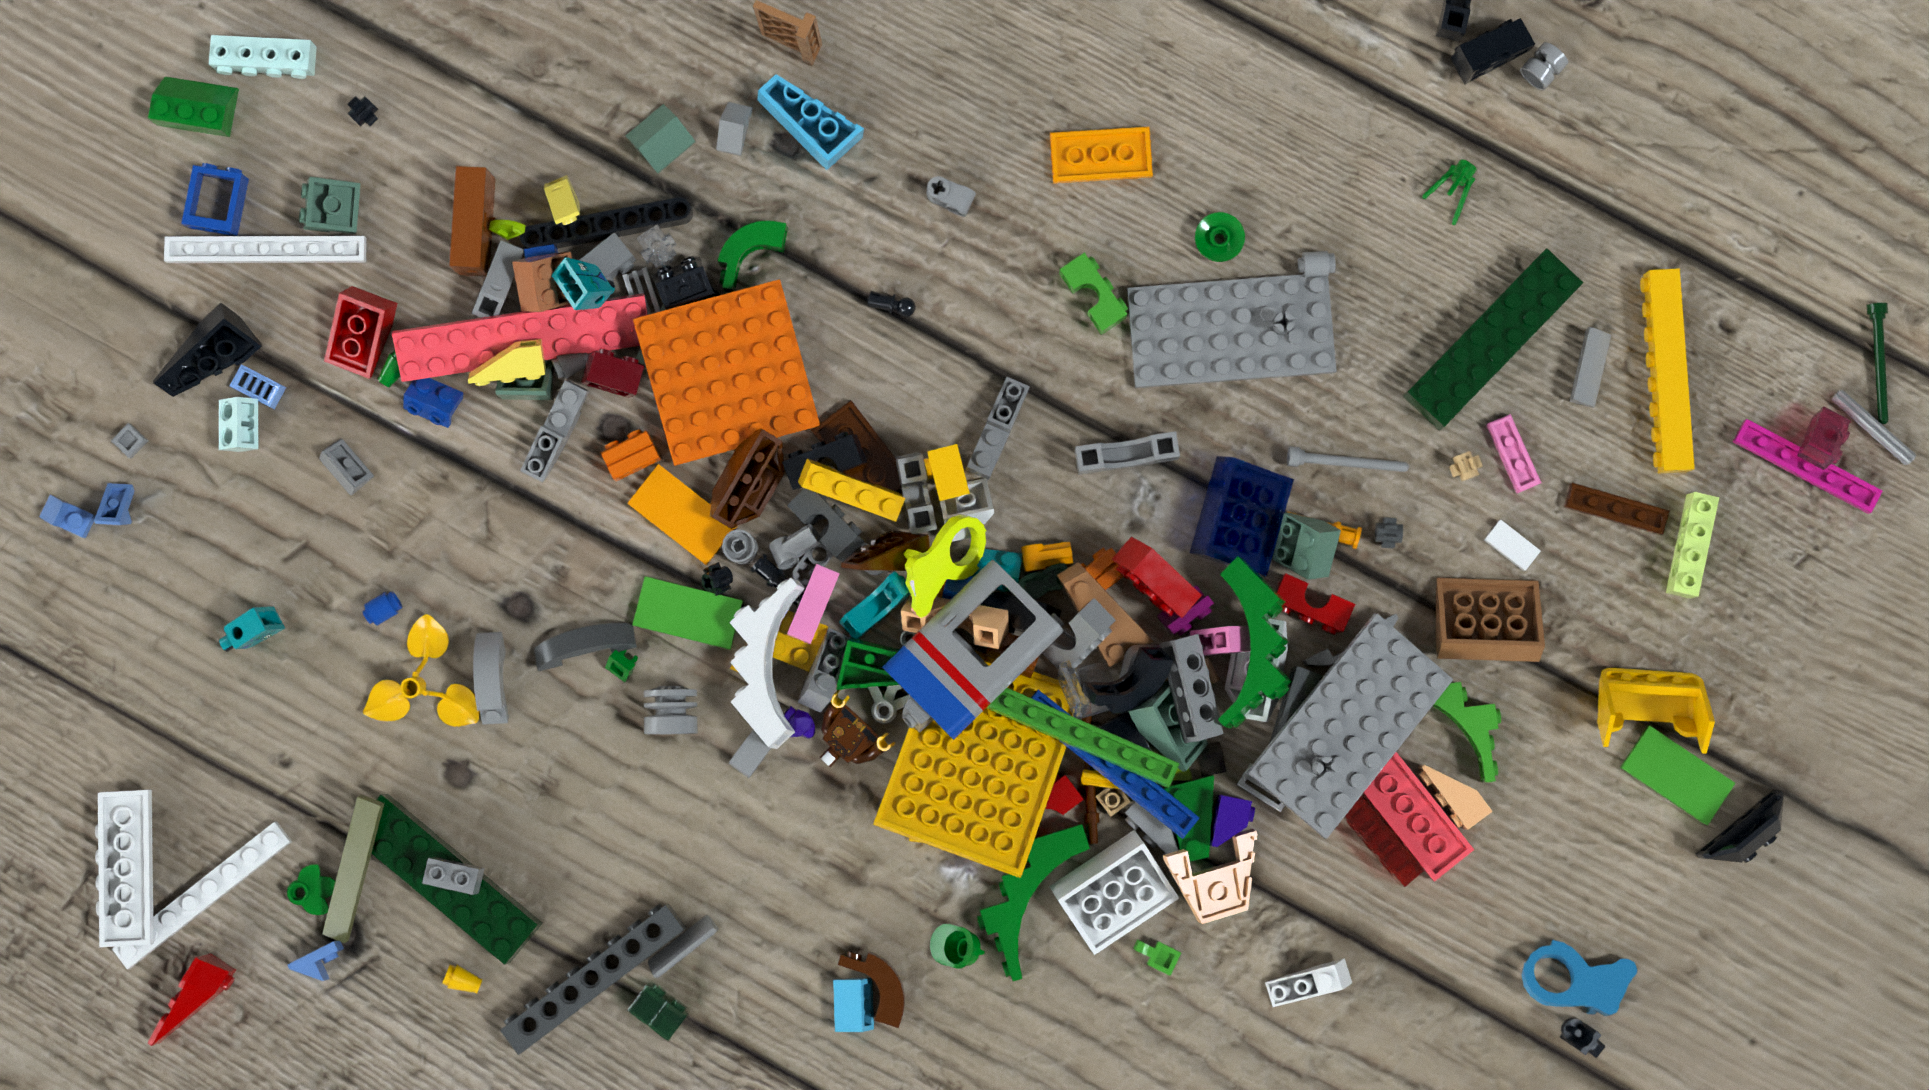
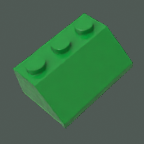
[148,76,239,137]

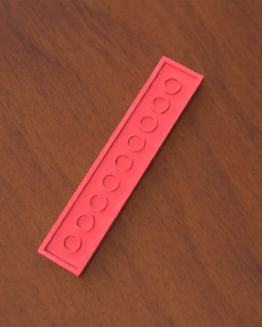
[392,293,648,382]

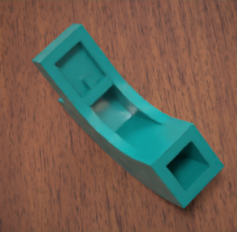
[839,571,910,639]

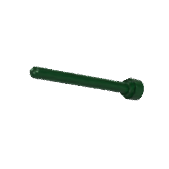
[1866,303,1889,424]

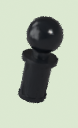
[867,291,916,317]

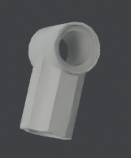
[769,524,821,570]

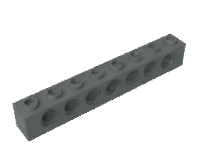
[500,904,687,1055]

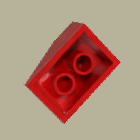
[324,286,398,379]

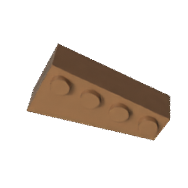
[1057,562,1154,667]

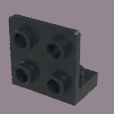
[653,256,714,310]

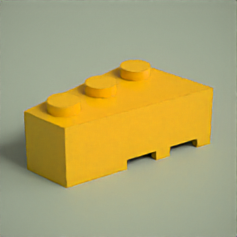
[924,444,970,501]

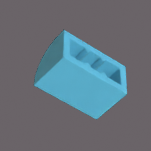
[833,978,874,1032]

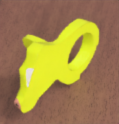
[903,514,986,618]

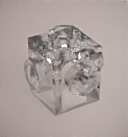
[637,224,677,268]

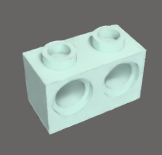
[219,397,258,452]

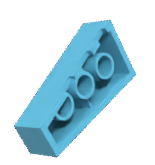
[758,74,864,170]

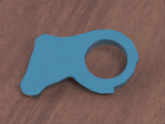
[1521,940,1637,1016]

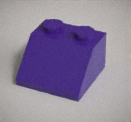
[1210,795,1255,847]

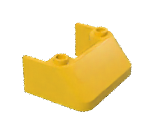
[1597,668,1715,754]

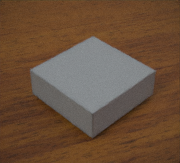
[111,423,149,459]

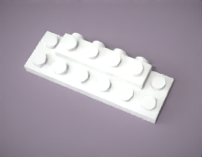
[95,790,154,947]

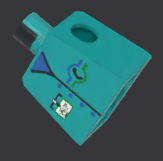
[552,257,615,310]
[219,606,285,652]

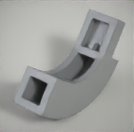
[473,632,509,725]

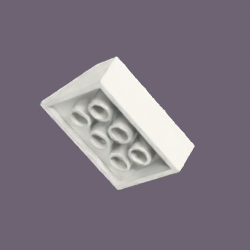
[1049,830,1179,955]

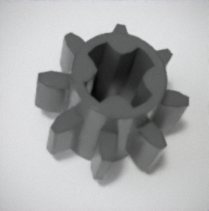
[1375,517,1403,548]

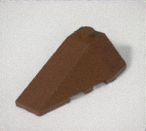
[841,530,930,571]

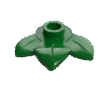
[287,864,336,915]

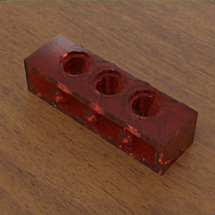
[1343,796,1424,887]

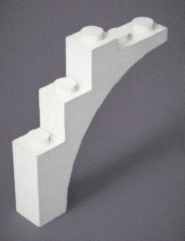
[730,578,805,749]

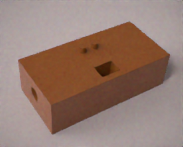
[449,166,496,277]

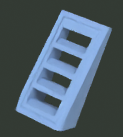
[230,364,286,410]

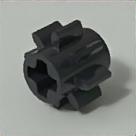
[347,96,379,127]
[701,562,733,596]

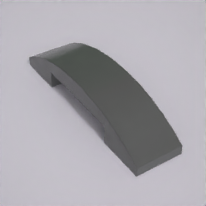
[534,623,637,671]

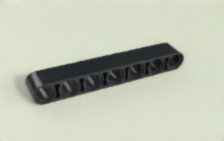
[520,197,693,249]

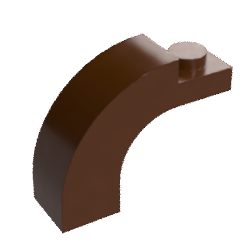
[838,951,905,1028]

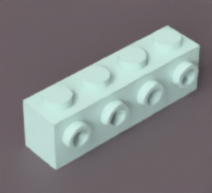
[209,35,317,79]

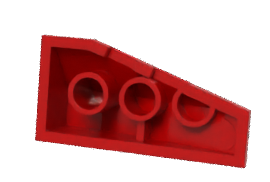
[147,953,236,1046]

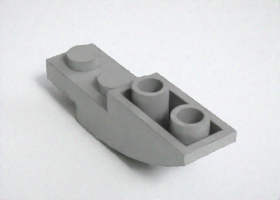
[966,377,1030,480]
[520,380,589,482]

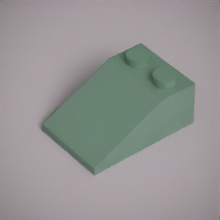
[1128,681,1208,772]

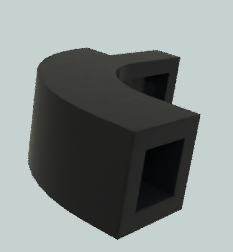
[1082,647,1173,713]

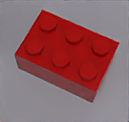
[1111,536,1202,618]

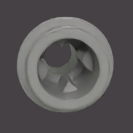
[551,353,588,379]

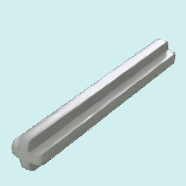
[1832,390,1916,465]

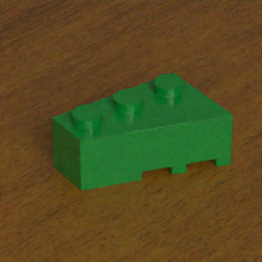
[836,638,900,690]
[1163,775,1214,862]

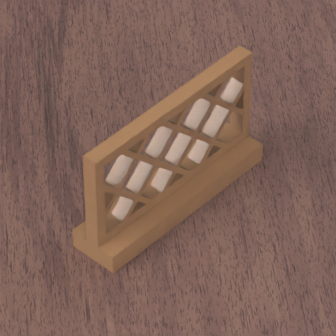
[753,0,822,66]

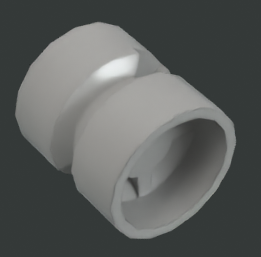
[1520,42,1568,90]
[722,529,758,565]

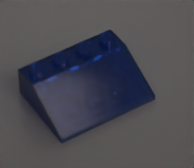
[1190,456,1294,576]

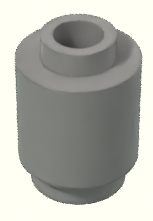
[1298,251,1335,277]

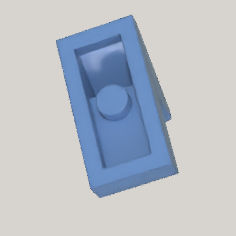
[94,483,135,525]
[39,495,96,538]
[287,941,344,981]

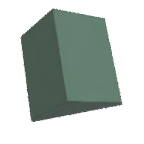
[626,104,696,174]
[495,361,553,400]

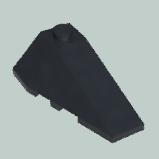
[153,303,262,397]

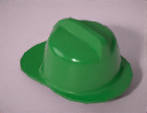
[930,924,985,969]

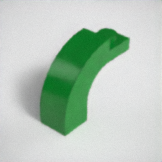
[718,221,788,293]

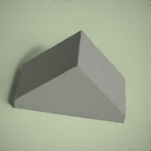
[716,102,753,156]

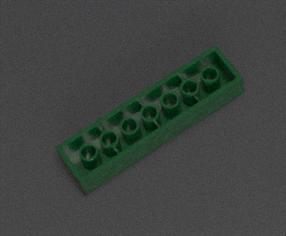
[1403,248,1584,431]
[371,794,543,965]

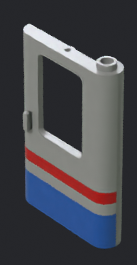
[882,559,1064,740]

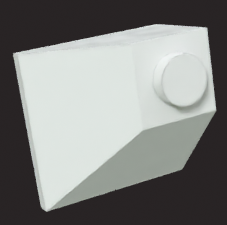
[940,478,994,542]

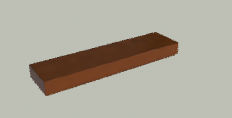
[1563,483,1670,535]

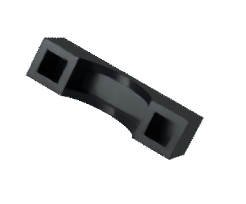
[1436,0,1471,42]

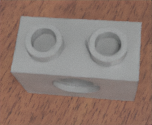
[422,857,485,895]

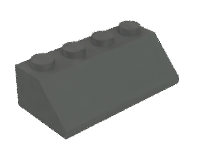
[1269,666,1323,744]

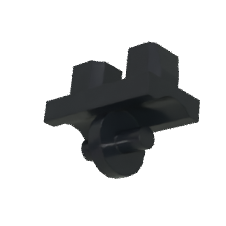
[1560,1017,1605,1058]

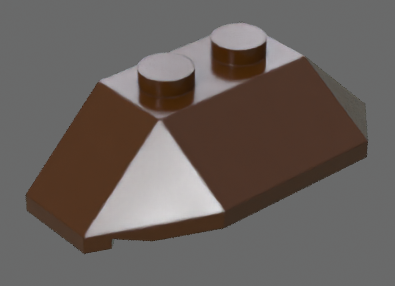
[710,428,785,529]

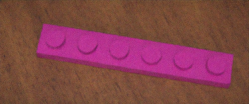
[1733,419,1883,514]

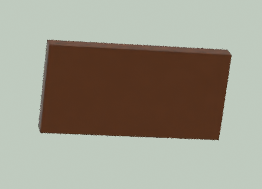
[811,400,901,492]

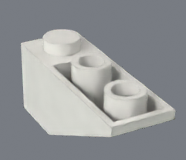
[1265,958,1352,1007]

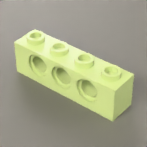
[1666,492,1719,599]

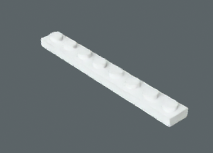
[164,236,367,263]
[112,822,292,969]

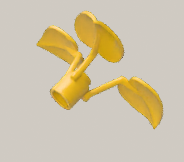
[363,614,480,727]

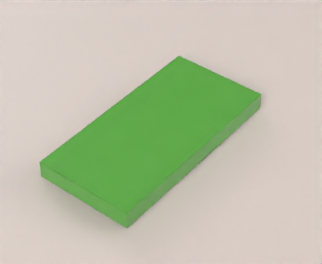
[632,576,743,650]
[1620,725,1735,825]

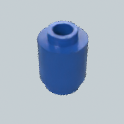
[362,591,403,626]

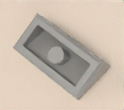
[319,438,374,495]

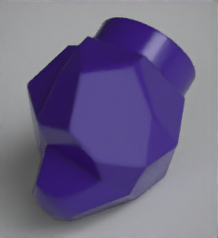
[784,706,815,739]

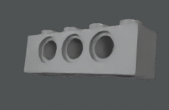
[1159,634,1224,743]

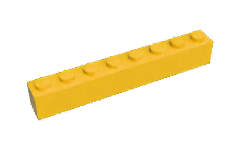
[1640,268,1695,474]

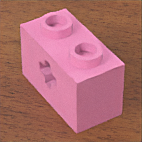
[1190,626,1251,656]

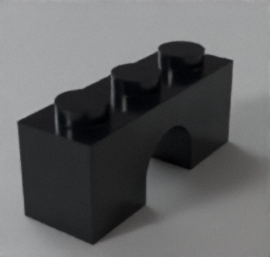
[782,432,868,490]

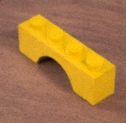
[798,459,905,522]

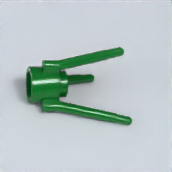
[1422,159,1477,225]

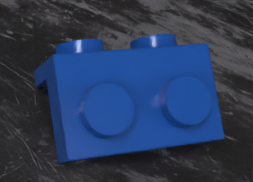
[403,378,463,428]

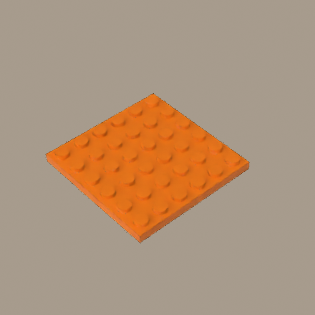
[633,279,820,466]

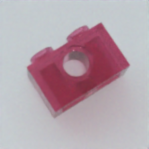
[1797,406,1851,470]

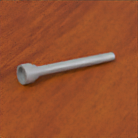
[1287,446,1409,472]

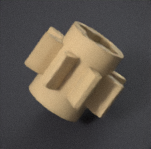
[1449,451,1483,482]

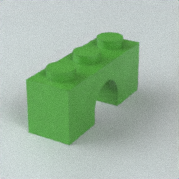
[1059,252,1128,335]

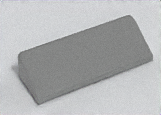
[1569,327,1611,408]
[648,915,719,978]

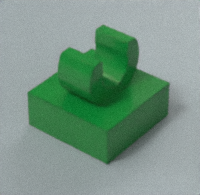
[605,650,638,683]

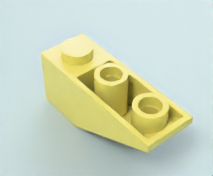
[544,175,580,225]
[468,339,546,386]

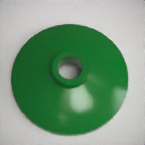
[1195,212,1245,262]

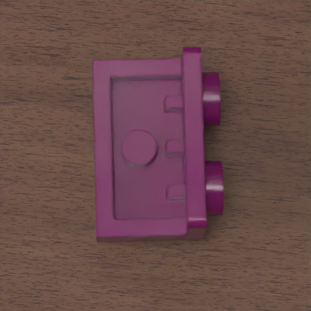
[1157,586,1214,636]

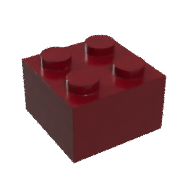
[580,349,644,398]

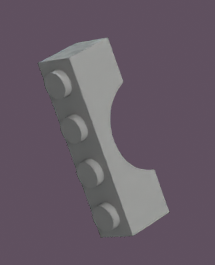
[1075,431,1180,475]
[1042,598,1116,674]

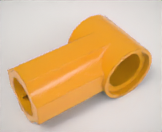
[1021,542,1073,572]

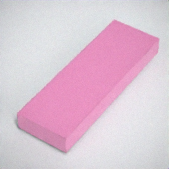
[1486,414,1541,494]
[787,564,840,644]

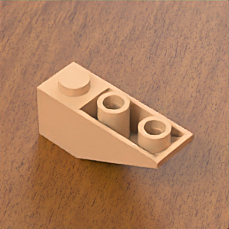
[1418,765,1493,830]

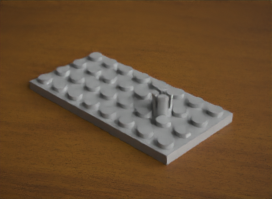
[1127,274,1336,388]
[1247,613,1453,839]

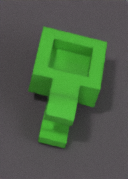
[1133,939,1181,976]

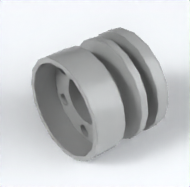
[644,686,698,734]

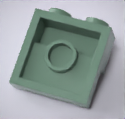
[299,177,361,234]

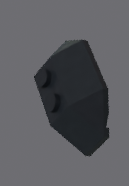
[1696,790,1784,863]

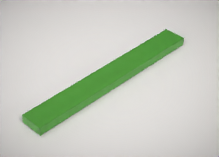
[987,688,1180,788]

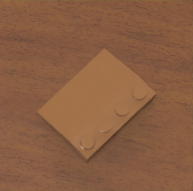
[1435,578,1545,662]

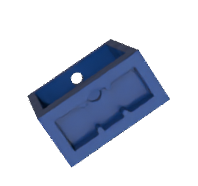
[181,163,249,236]

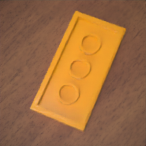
[1050,127,1153,184]
[627,464,738,566]

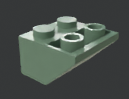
[1273,513,1341,580]

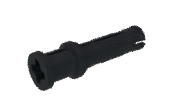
[750,554,804,607]

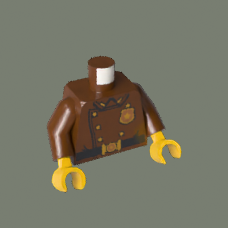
[820,690,895,767]

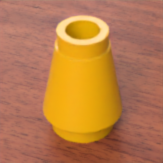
[442,964,483,994]

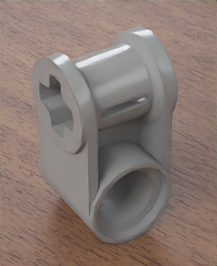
[926,176,976,217]

